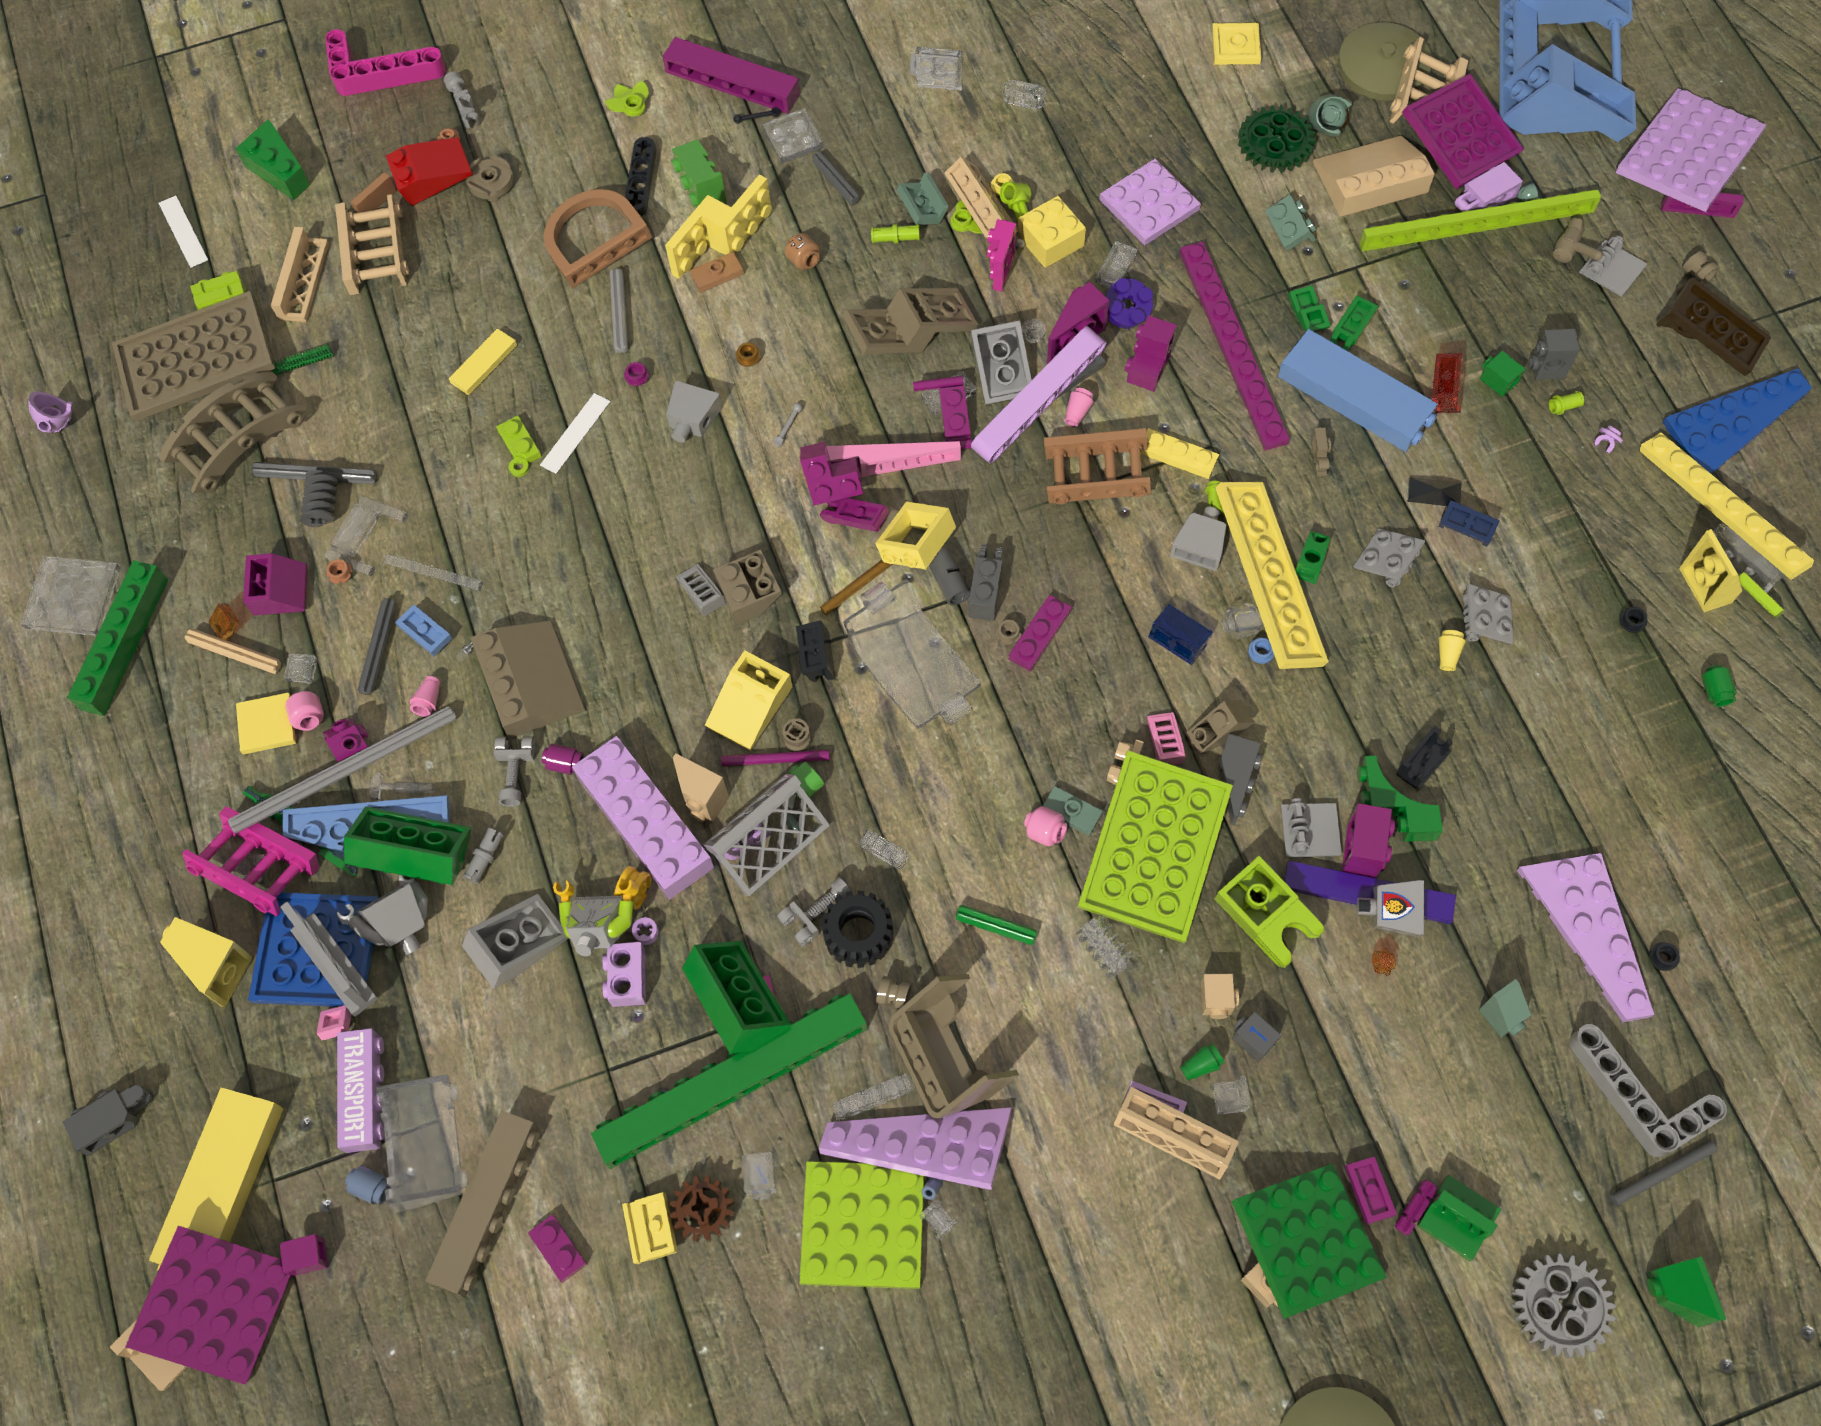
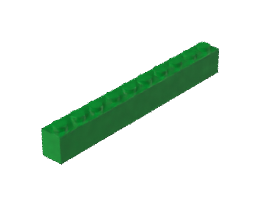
[591,993,868,1170]

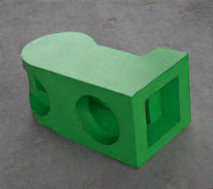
[1295,531,1331,584]

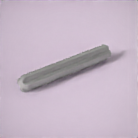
[610,268,628,353]

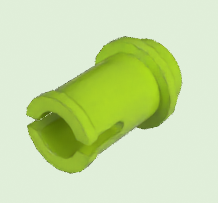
[1548,391,1584,415]
[1205,481,1224,515]

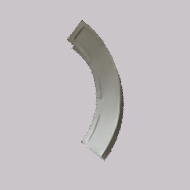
[158,371,307,494]

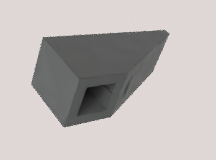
[1218,734,1263,826]

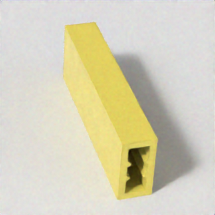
[149,1088,284,1270]

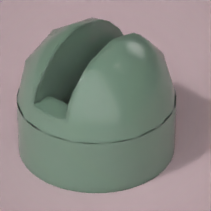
[1518,183,1539,202]

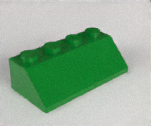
[344,806,471,885]
[682,941,791,1054]

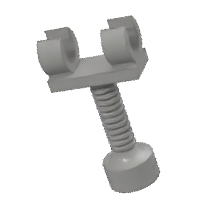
[444,71,480,129]
[494,736,535,807]
[777,877,853,947]

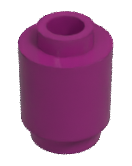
[542,743,584,775]

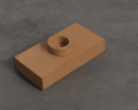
[689,252,744,293]

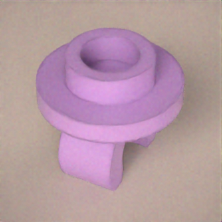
[1594,426,1623,454]

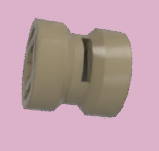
[1682,251,1719,285]
[782,718,811,752]
[876,976,912,1009]

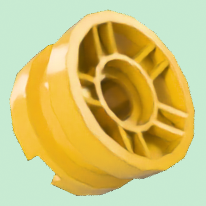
[614,866,652,910]

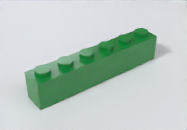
[67,560,168,716]

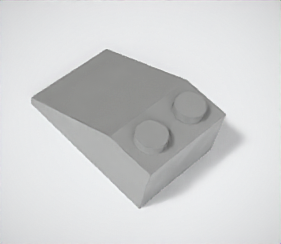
[970,321,1032,405]
[462,894,568,989]

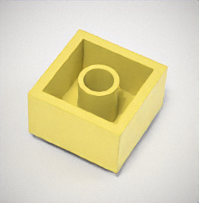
[1018,196,1086,268]

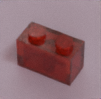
[1432,353,1465,413]

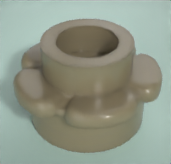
[995,620,1021,645]

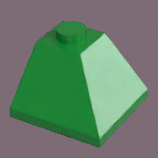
[1646,1256,1726,1327]

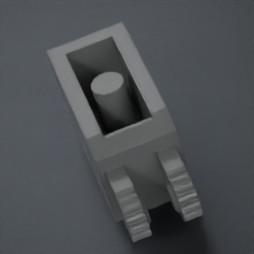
[969,544,1003,621]
[62,1085,154,1156]

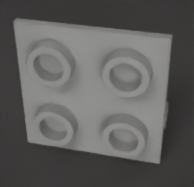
[1579,236,1647,297]
[1353,529,1425,588]
[1462,584,1514,644]
[1281,798,1342,857]

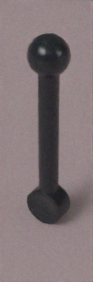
[733,107,780,124]

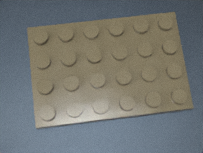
[112,291,275,422]

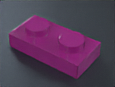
[1345,1157,1397,1225]
[528,1214,587,1283]

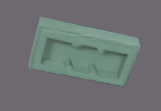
[1043,786,1103,837]

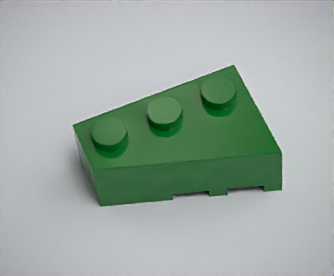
[235,119,310,200]

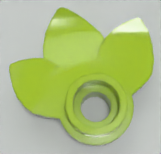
[605,81,649,117]
[950,200,982,234]

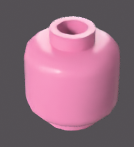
[285,691,324,731]
[1024,806,1067,847]

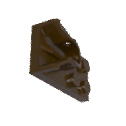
[1656,277,1771,376]

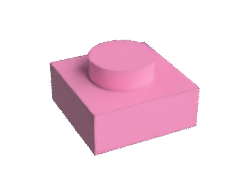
[317,1005,351,1040]

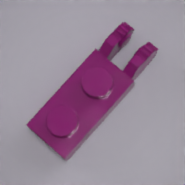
[819,498,889,532]

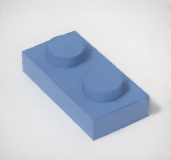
[395,604,452,657]

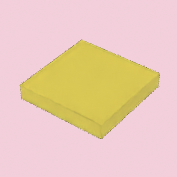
[1212,23,1261,65]
[236,693,296,755]

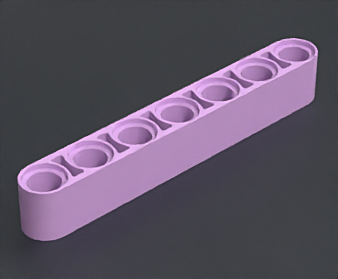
[970,326,1106,464]

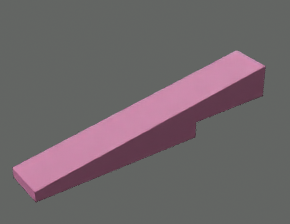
[827,441,961,477]

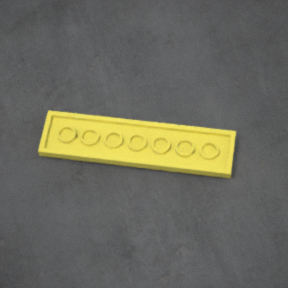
[1215,482,1329,669]

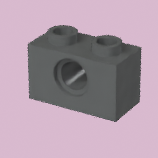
[1529,329,1580,380]

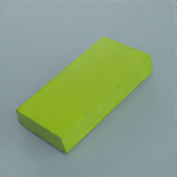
[1739,572,1784,618]

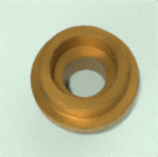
[736,343,760,367]

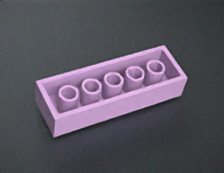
[572,736,714,900]

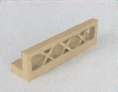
[945,157,1019,238]
[271,227,329,322]
[1113,1087,1239,1180]

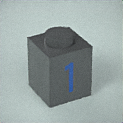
[1232,1012,1281,1063]

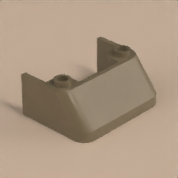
[889,974,1019,1118]

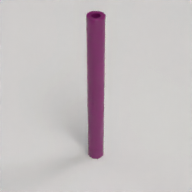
[721,750,830,767]

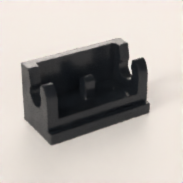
[796,620,835,682]
[1396,725,1453,791]

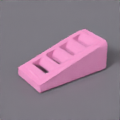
[1147,712,1186,765]

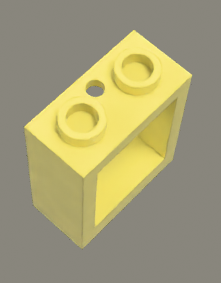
[875,502,956,570]

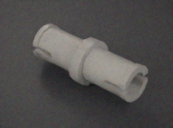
[462,828,504,884]

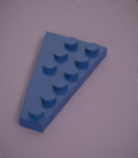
[1663,368,1812,474]

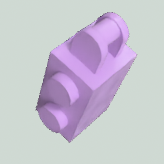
[1454,162,1523,212]

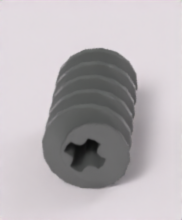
[300,470,338,527]

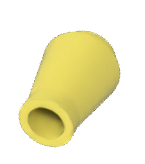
[1438,630,1466,671]

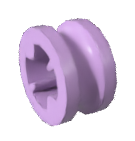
[632,917,659,945]

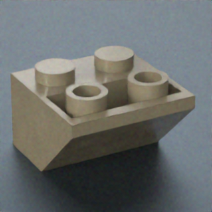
[713,550,782,626]

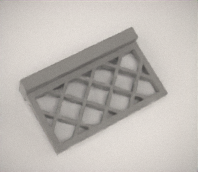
[703,774,830,897]
[280,902,378,1017]

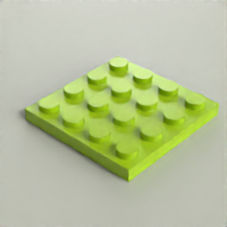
[800,1162,924,1289]

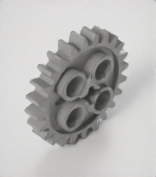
[1511,1254,1616,1359]

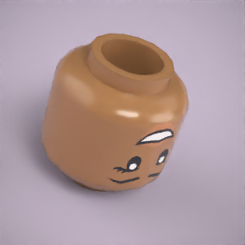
[785,233,820,270]

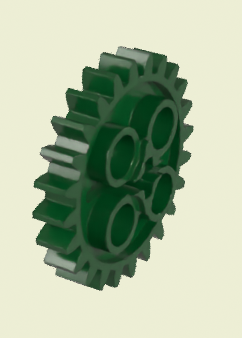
[1238,105,1316,173]

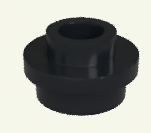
[1619,607,1647,633]
[1650,942,1680,971]

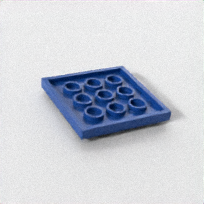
[248,893,379,1007]

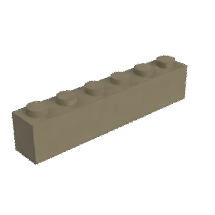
[425,1110,539,1297]

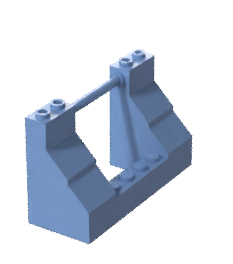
[1499,0,1636,142]

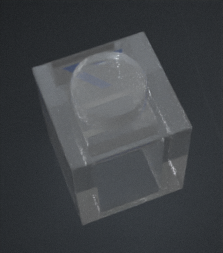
[742,1152,777,1200]

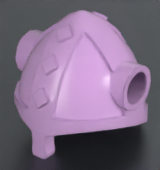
[29,392,73,433]

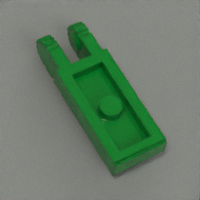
[1329,295,1379,352]

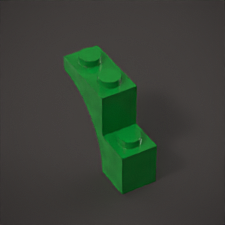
[1357,756,1443,842]

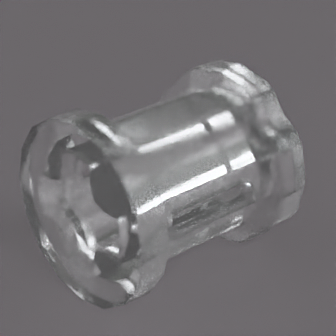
[919,1199,959,1240]

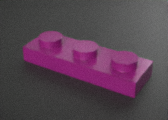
[1661,193,1743,218]
[1008,595,1072,672]

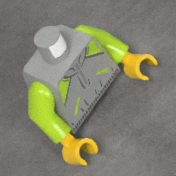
[553,878,639,957]

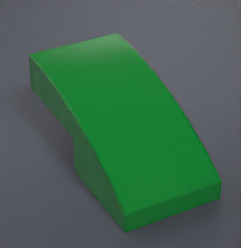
[1287,285,1331,332]

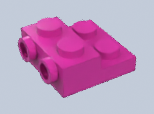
[987,219,1016,292]

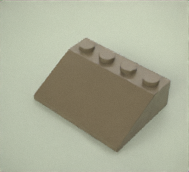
[470,621,585,739]

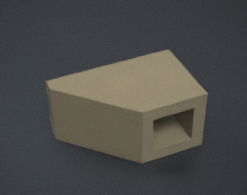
[1186,700,1255,754]

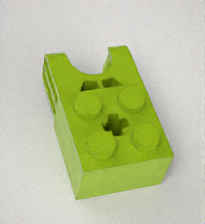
[1214,856,1324,968]

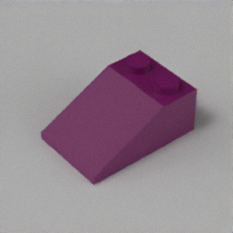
[1047,282,1109,364]

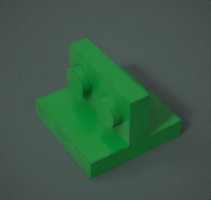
[1417,1175,1502,1261]

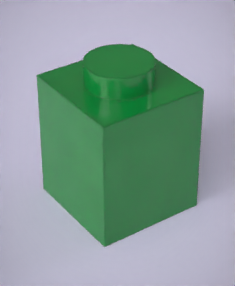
[1480,351,1525,397]

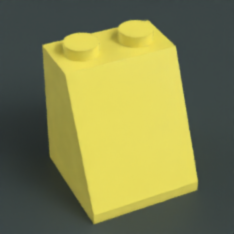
[160,917,253,1008]

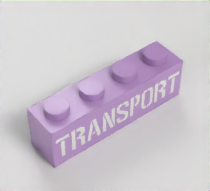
[337,1028,385,1153]

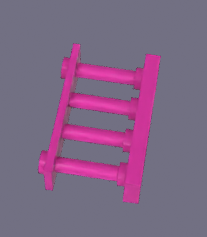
[182,806,319,916]

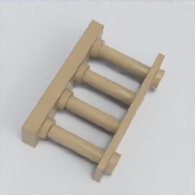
[1390,37,1468,124]
[335,194,409,295]

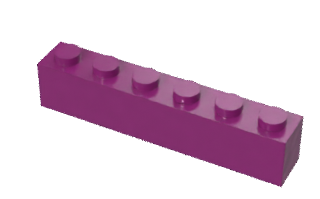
[662,37,800,114]

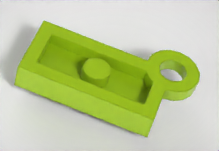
[496,416,542,477]

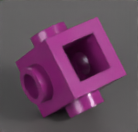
[323,717,369,762]

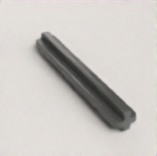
[357,598,396,695]

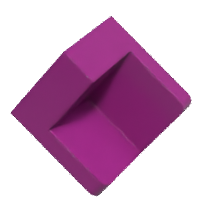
[280,1234,328,1277]

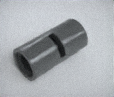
[929,548,971,606]

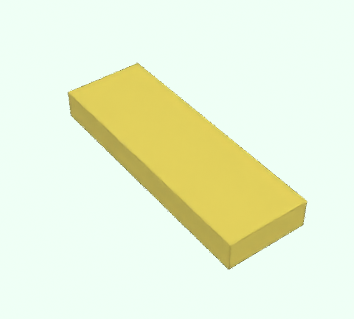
[449,329,517,395]

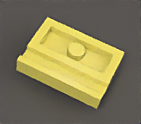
[622,1192,678,1264]

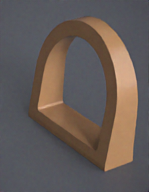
[544,189,652,289]

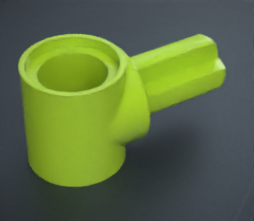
[999,182,1031,223]

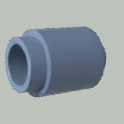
[345,1165,393,1205]

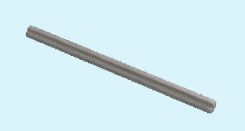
[228,707,456,833]

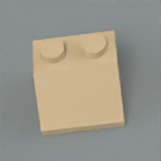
[673,753,729,824]

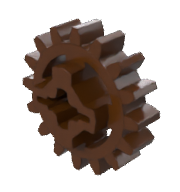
[669,1175,735,1243]

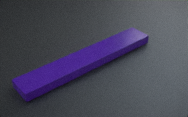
[1284,861,1456,924]

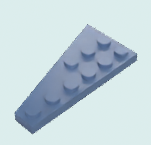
[283,795,450,852]

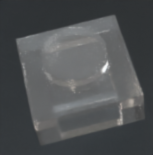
[284,653,318,683]

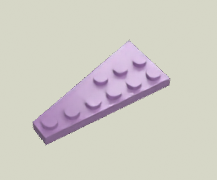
[1517,853,1654,1022]
[819,1107,1012,1190]

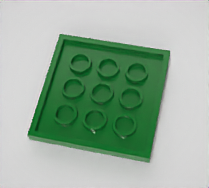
[1232,1164,1387,1319]

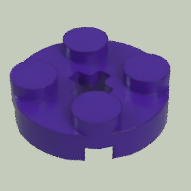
[1105,278,1153,329]

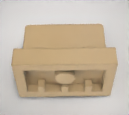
[110,1321,187,1391]

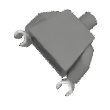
[337,875,428,955]

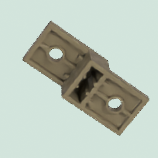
[843,288,978,354]

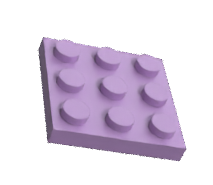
[1099,159,1201,246]

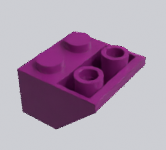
[243,553,307,616]

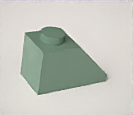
[1479,979,1531,1038]

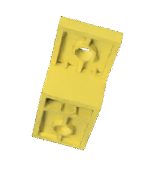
[665,174,772,279]

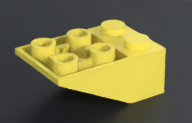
[705,650,793,751]

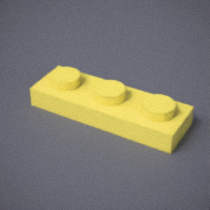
[1140,428,1219,479]

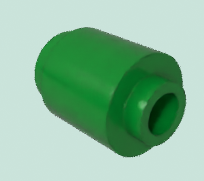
[1701,665,1737,707]

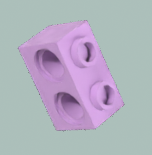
[603,942,646,1007]

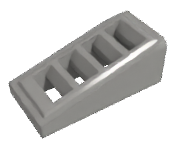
[676,564,726,617]

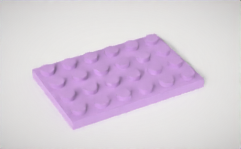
[1616,88,1766,212]

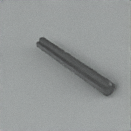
[252,462,377,484]

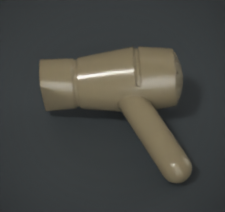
[1553,218,1603,263]

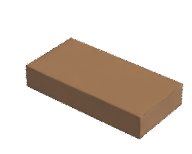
[350,172,396,213]

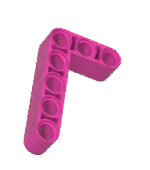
[325,29,446,96]

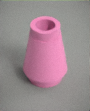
[1064,388,1094,427]
[410,676,441,717]

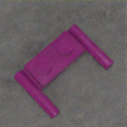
[913,376,972,450]

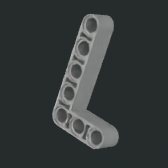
[1569,1024,1727,1157]

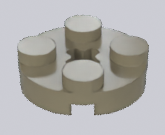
[466,156,514,202]

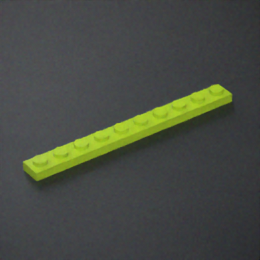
[1359,189,1601,252]

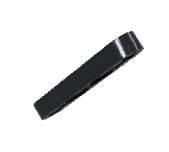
[625,137,656,217]

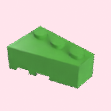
[671,139,727,208]

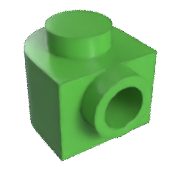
[787,762,824,799]

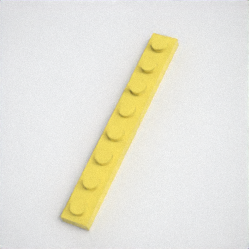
[1640,433,1814,580]

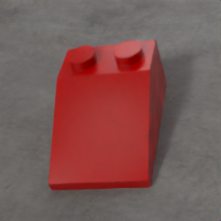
[386,137,473,206]

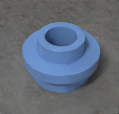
[1248,638,1274,664]

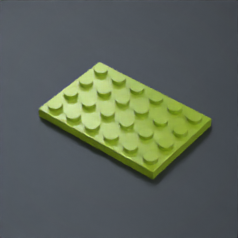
[1077,750,1233,943]

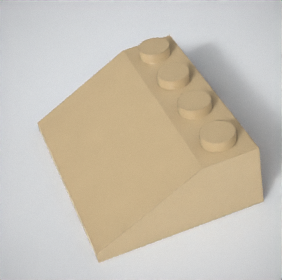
[1313,136,1434,217]

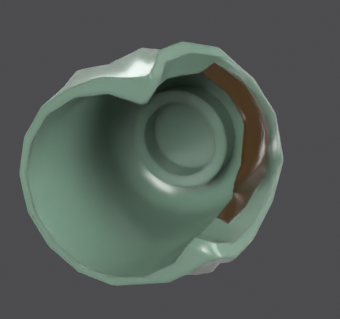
[1308,94,1352,137]

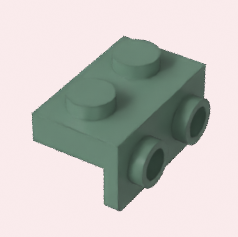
[896,173,948,225]
[1265,195,1317,251]

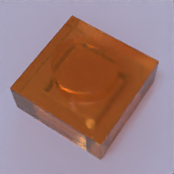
[208,603,239,640]

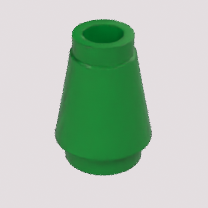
[1179,1043,1225,1081]

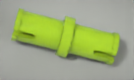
[871,224,920,244]

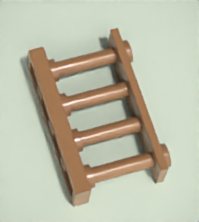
[1044,428,1151,504]

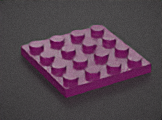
[1402,74,1524,189]
[125,1225,291,1385]

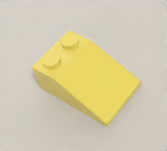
[1679,529,1742,612]

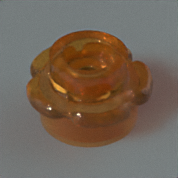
[1372,948,1396,976]

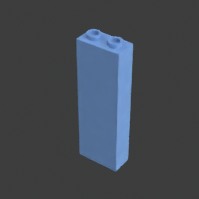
[1278,329,1438,452]

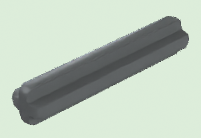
[812,151,860,205]

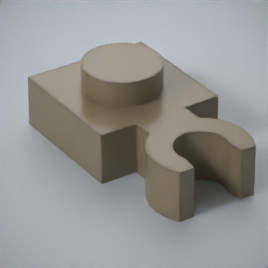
[1311,428,1331,476]

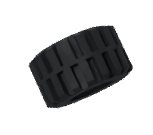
[822,890,894,968]

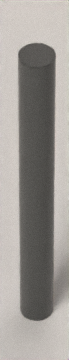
[1610,1141,1717,1206]

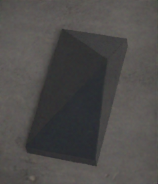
[1407,477,1461,506]

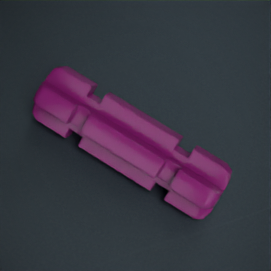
[1395,1180,1437,1235]

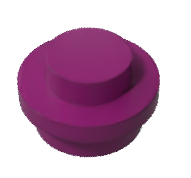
[624,362,649,386]

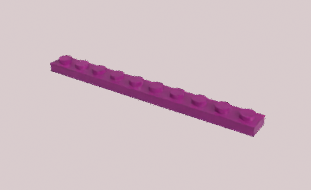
[1179,242,1290,451]

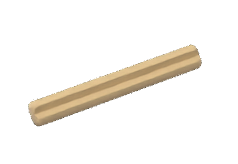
[185,628,282,674]

